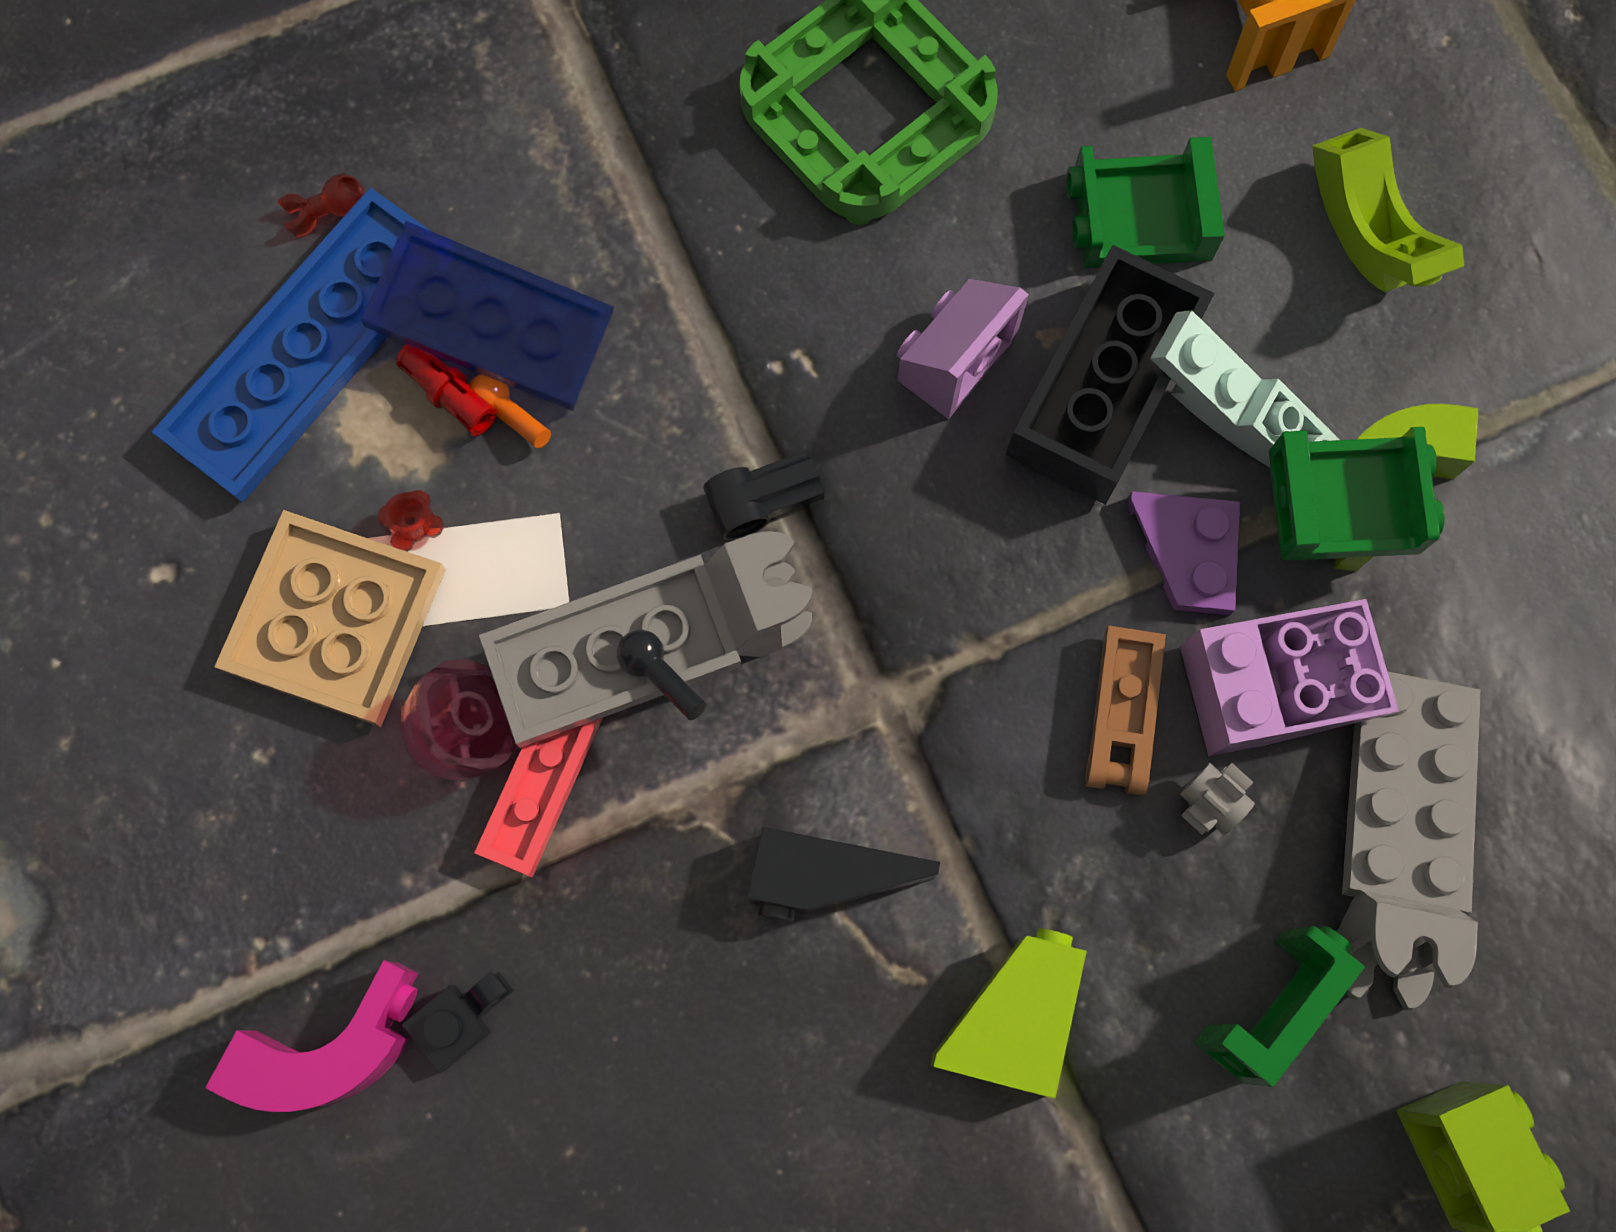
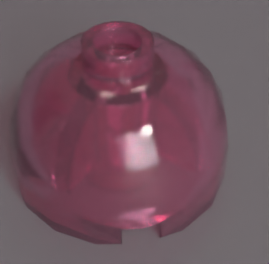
[401,659,518,782]

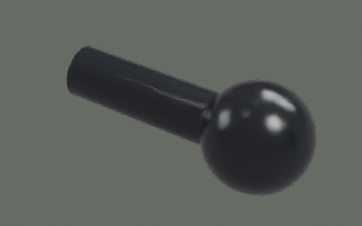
[617,629,707,721]

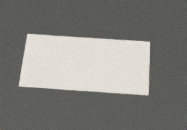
[368,513,569,626]

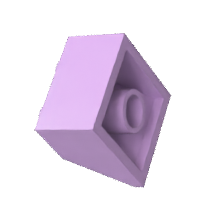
[897,279,1029,419]

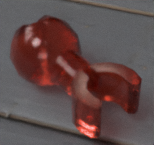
[278,173,365,237]

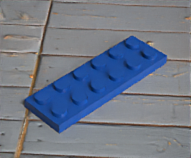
[152,187,458,503]

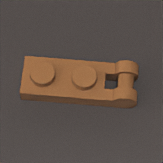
[1085,626,1166,796]

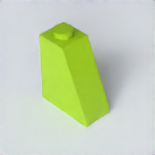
[929,928,1087,1099]

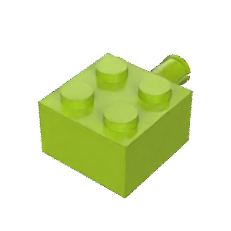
[1396,1081,1570,1232]

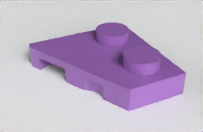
[1127,491,1240,616]

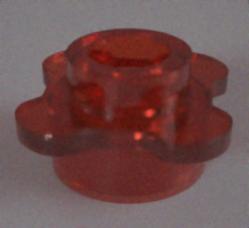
[378,490,444,552]

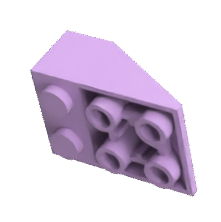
[1180,599,1399,757]

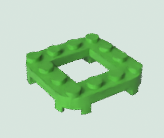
[740,0,998,225]

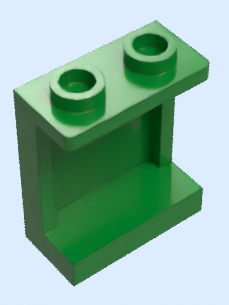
[1066,136,1225,269]
[1268,427,1445,561]
[1194,925,1365,1087]

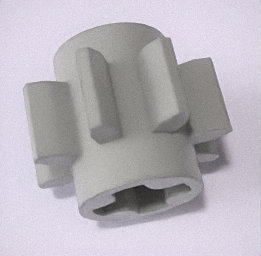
[1179,762,1255,836]

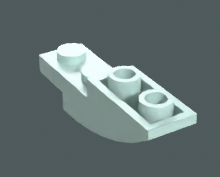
[1150,310,1340,467]

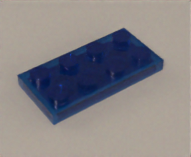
[362,221,614,411]

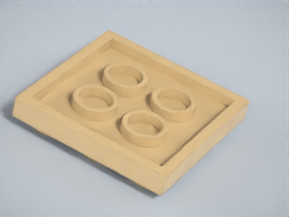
[215,510,446,727]

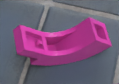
[205,960,419,1112]

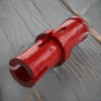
[396,339,497,436]

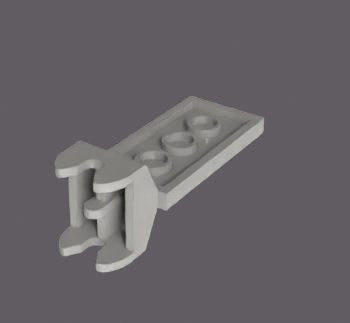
[479,531,812,748]
[1337,671,1481,1010]

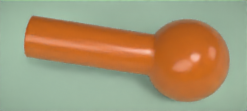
[468,373,551,448]

